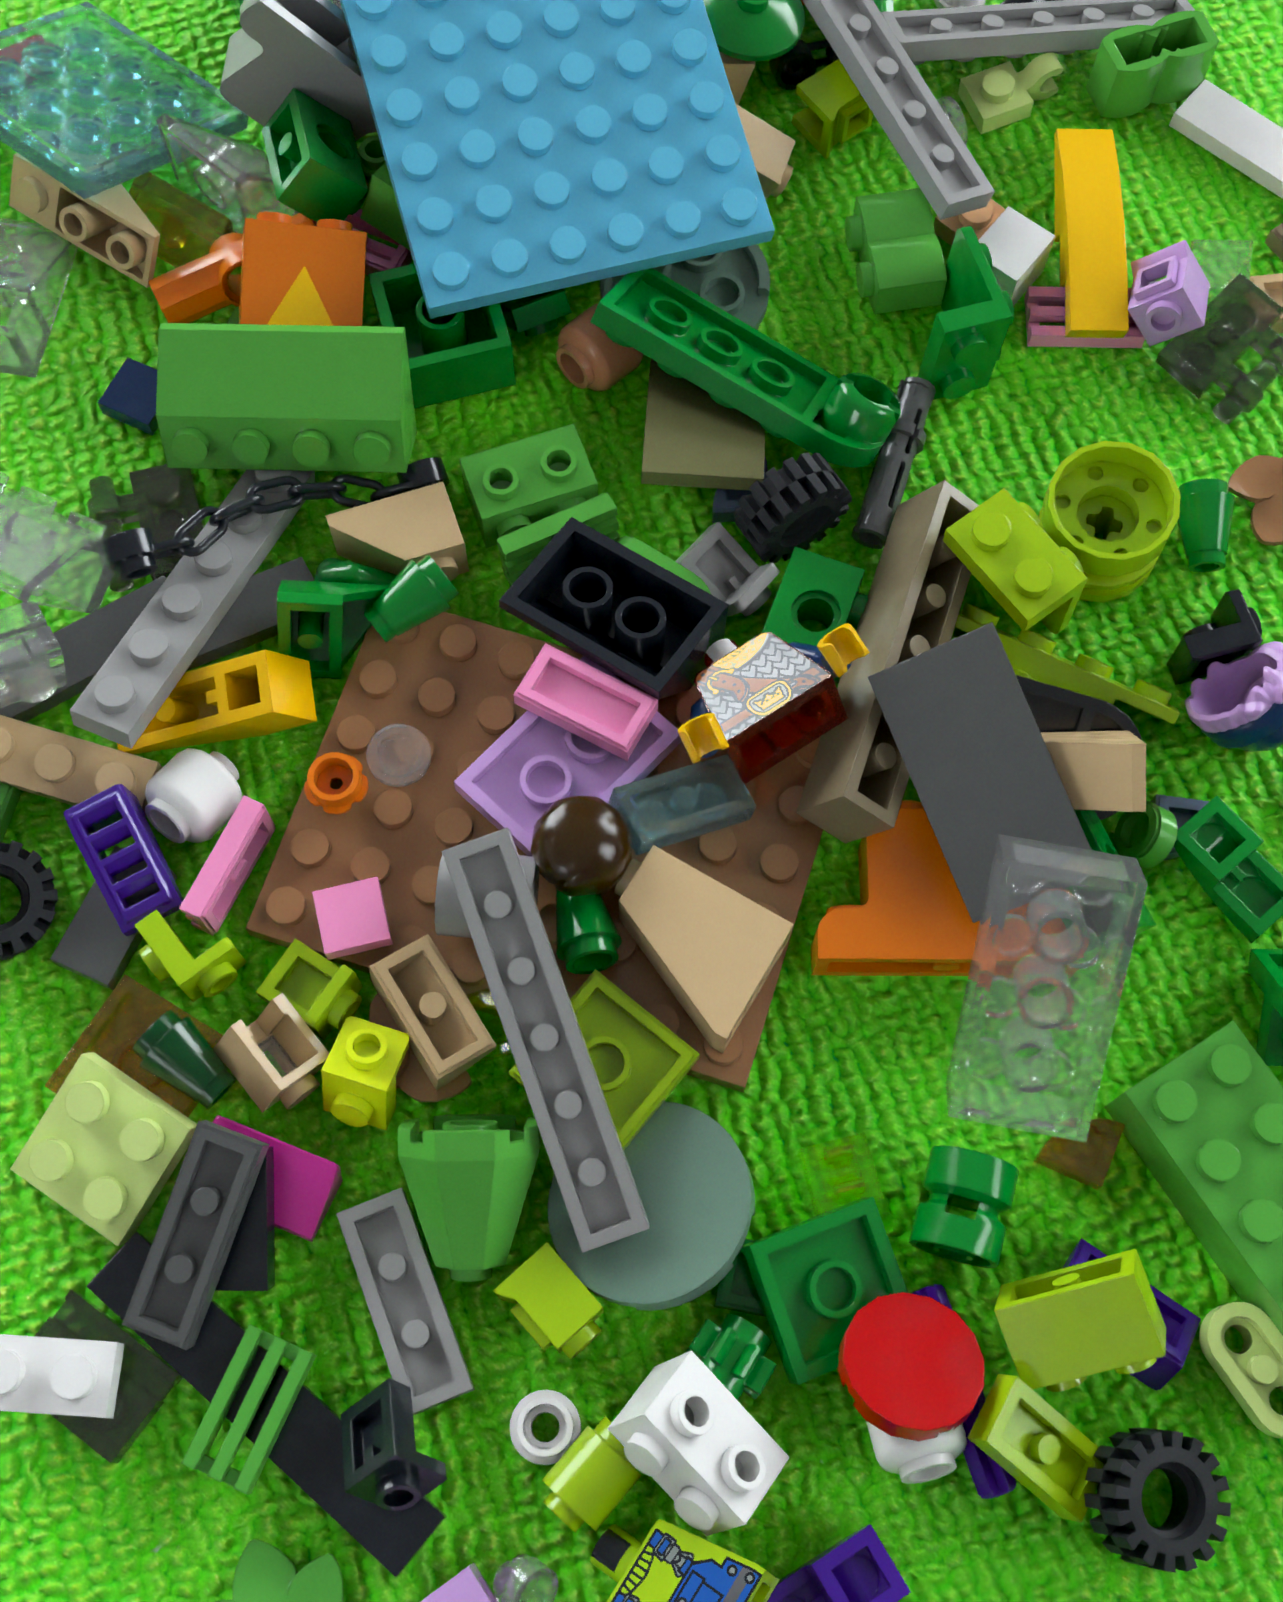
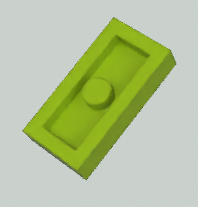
[967,1374,1104,1523]

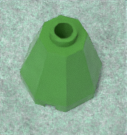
[398,1114,541,1281]

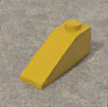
[117,649,317,754]

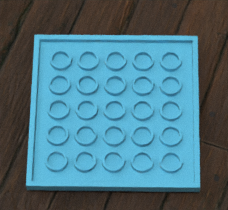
[340,0,775,319]

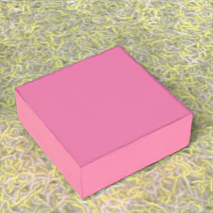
[312,877,393,960]

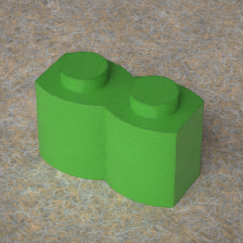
[1086,11,1219,118]
[845,188,947,314]

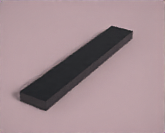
[87,1232,447,1577]

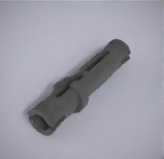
[851,377,936,549]

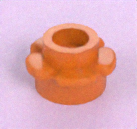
[304,752,369,815]

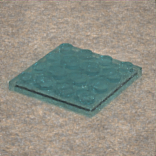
[0,1,248,199]

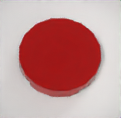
[838,1292,985,1441]

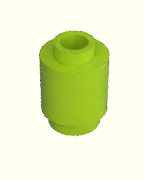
[542,1416,642,1533]

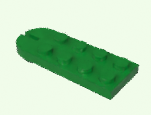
[590,268,901,468]

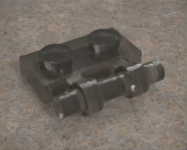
[1156,272,1283,424]
[87,464,205,592]

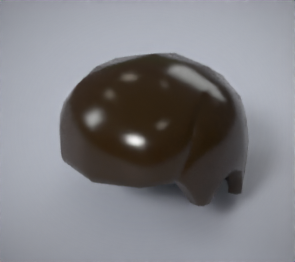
[531,796,633,897]

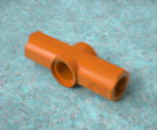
[148,213,315,323]

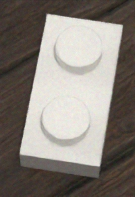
[0,1334,125,1419]

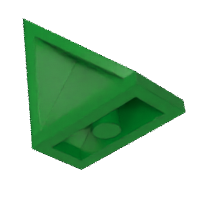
[277,580,389,679]

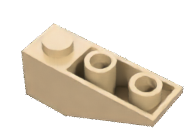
[9,136,160,288]

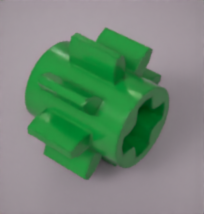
[685,1313,777,1400]

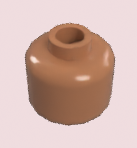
[556,304,643,392]

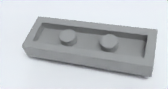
[336,1187,475,1415]

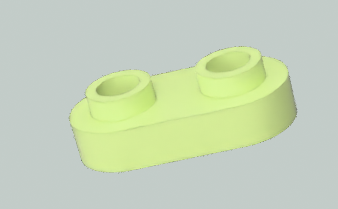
[1199,1302,1283,1438]

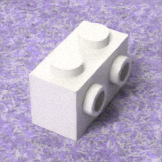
[608,1350,790,1536]

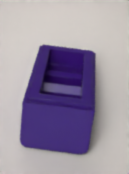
[63,784,184,937]

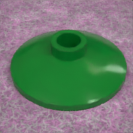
[703,0,805,61]

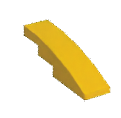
[1054,129,1129,338]

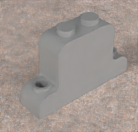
[220,0,377,141]

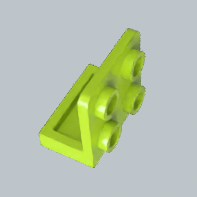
[943,488,1088,634]

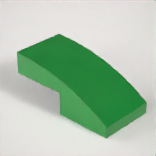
[1174,795,1283,943]

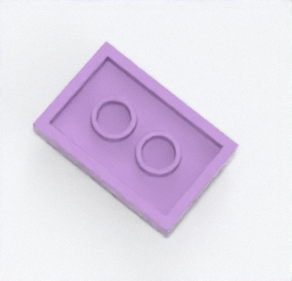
[453,656,681,856]

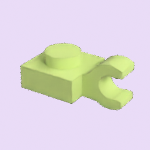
[958,52,1063,134]

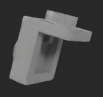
[675,522,780,617]

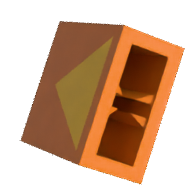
[239,212,367,326]

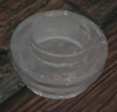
[366,724,431,787]

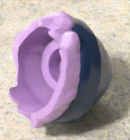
[1185,641,1283,752]

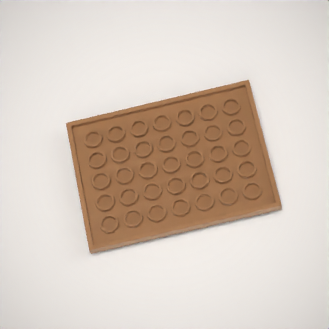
[245,612,825,1093]

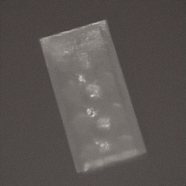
[946,834,1148,1142]

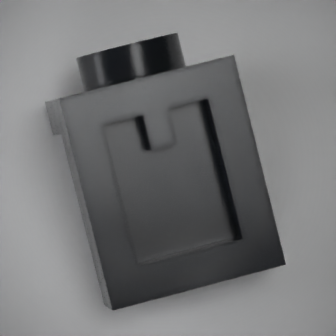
[1167,589,1263,685]
[341,1378,447,1512]

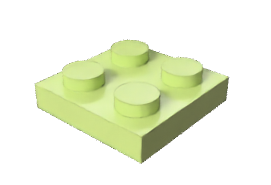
[10,1052,197,1246]

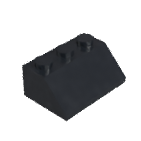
[499,517,729,699]

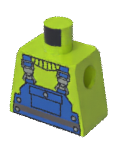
[590,1519,779,1602]

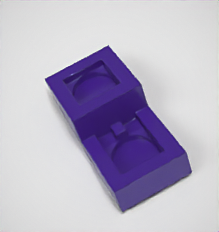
[767,1524,911,1602]

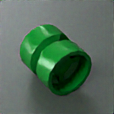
[909,1145,1019,1268]

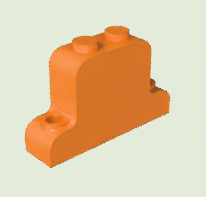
[811,800,1085,977]

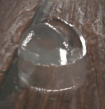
[493,1554,558,1602]

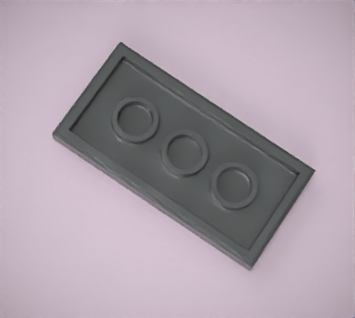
[868,622,1101,923]

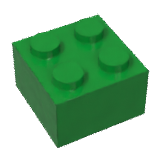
[368,264,516,409]

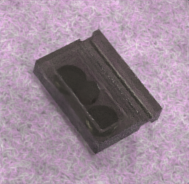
[35,1290,183,1463]

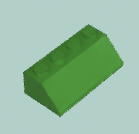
[156,323,417,473]

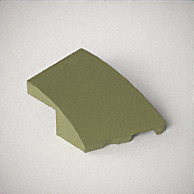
[641,359,765,491]

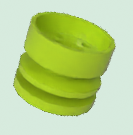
[1038,441,1180,602]

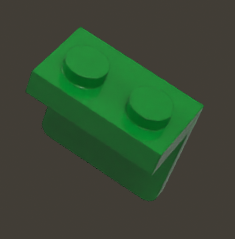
[917,226,1014,400]

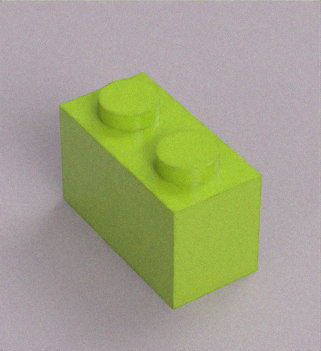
[994,1249,1166,1392]

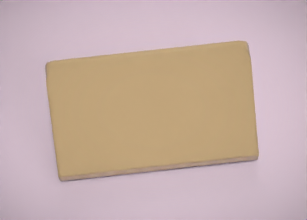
[369,934,497,1090]

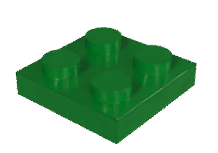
[742,1197,908,1385]

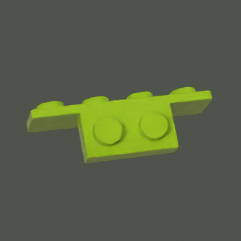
[955,603,1180,724]

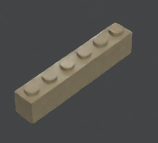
[796,480,979,843]

